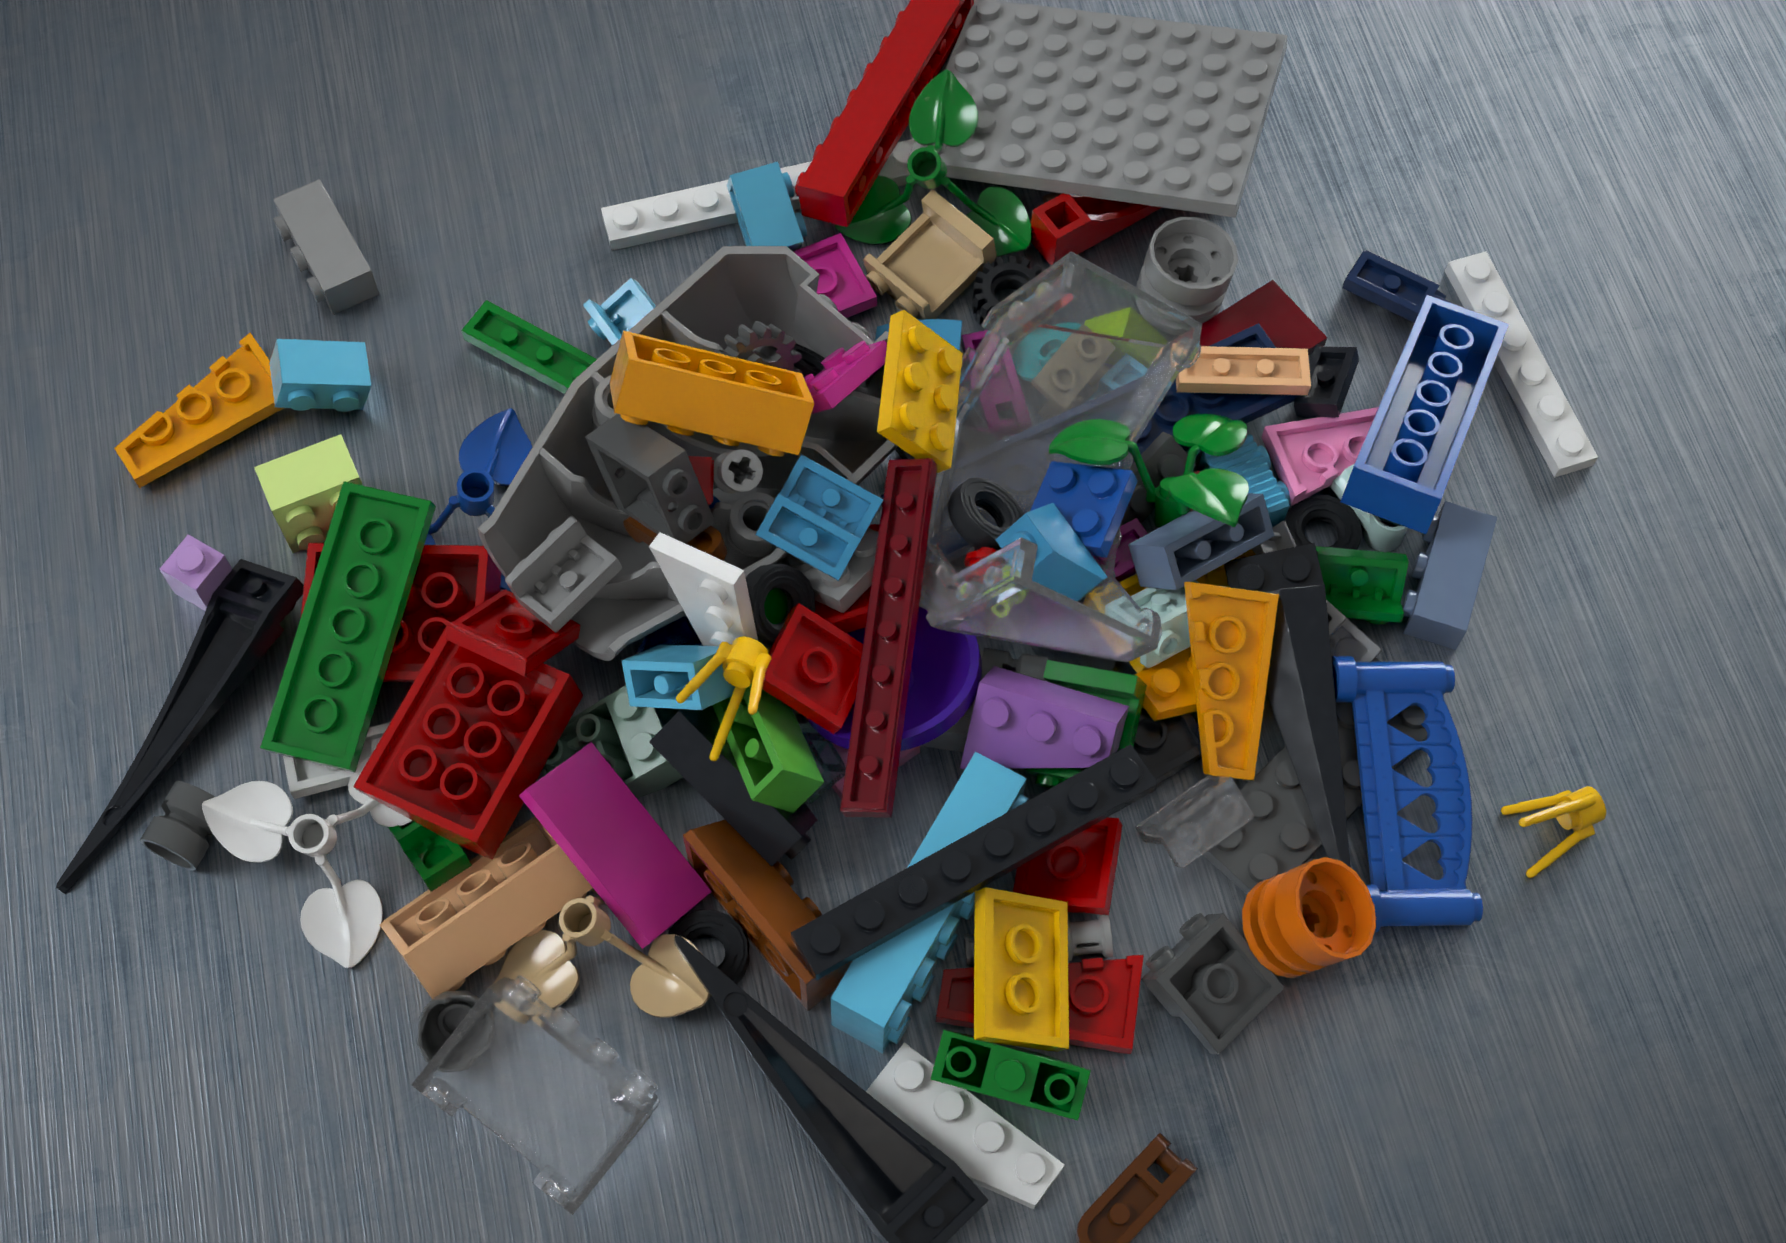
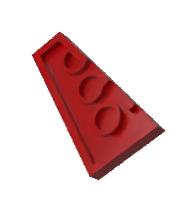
[935,955,1144,1054]

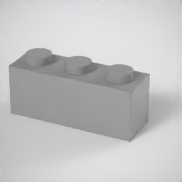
[273,179,379,315]

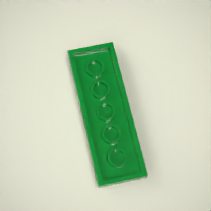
[260,481,436,773]

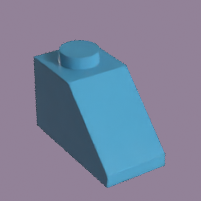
[996,503,1108,605]

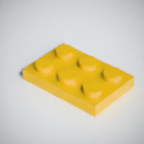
[877,310,963,473]
[974,887,1069,1052]

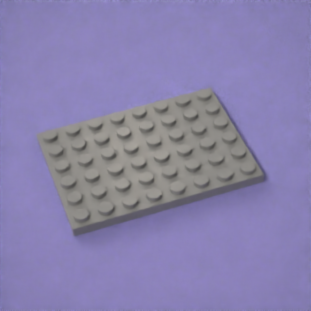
[907,0,1288,218]

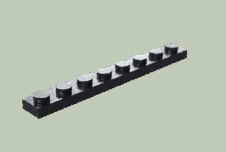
[791,744,1158,981]

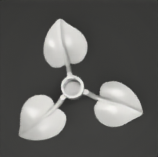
[202,757,413,968]

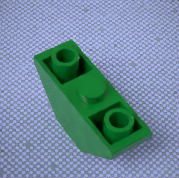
[931,1029,1091,1121]

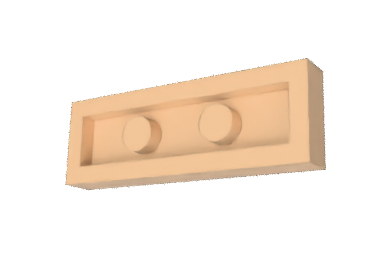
[1174,346,1311,395]

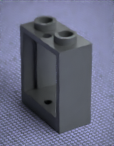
[585,414,715,544]

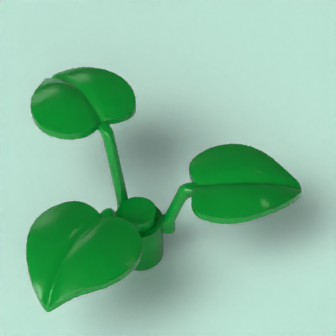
[835,69,1032,257]
[1049,414,1249,528]

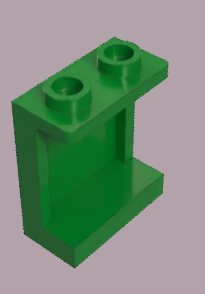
[1024,660,1147,788]

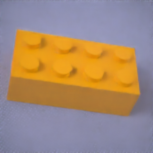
[609,330,814,457]

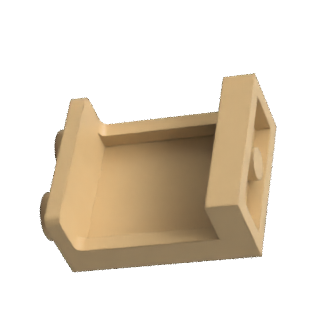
[863,189,997,320]

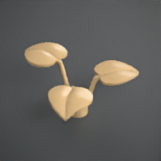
[489,888,710,1018]

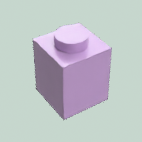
[159,534,232,611]

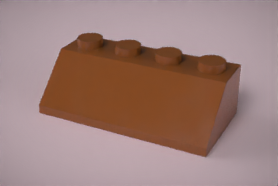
[683,819,852,1011]

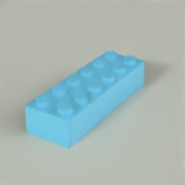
[831,752,1029,1054]

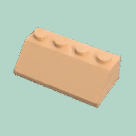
[379,816,593,999]

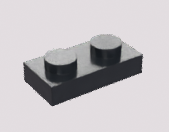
[1294,346,1359,417]

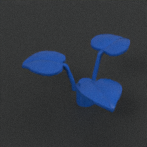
[424,408,532,592]

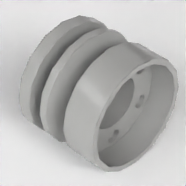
[1136,217,1238,332]

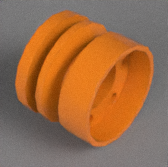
[1242,857,1376,978]

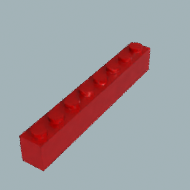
[795,0,974,227]

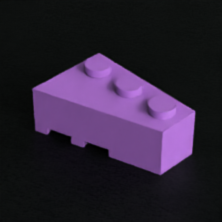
[960,666,1129,769]

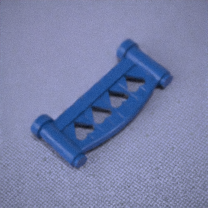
[1331,656,1483,933]

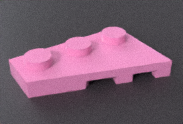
[1261,407,1379,506]

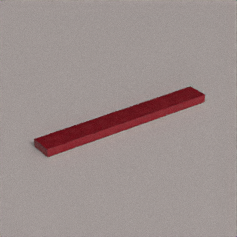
[840,458,937,818]

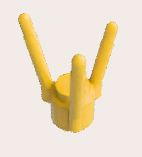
[676,636,771,761]
[1501,786,1606,878]

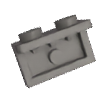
[505,516,623,633]

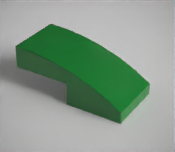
[388,821,472,892]

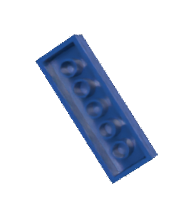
[1340,295,1509,534]

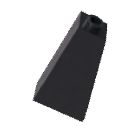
[649,705,817,867]

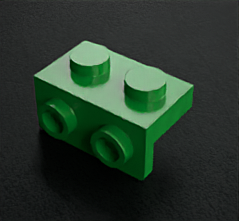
[1316,546,1409,624]

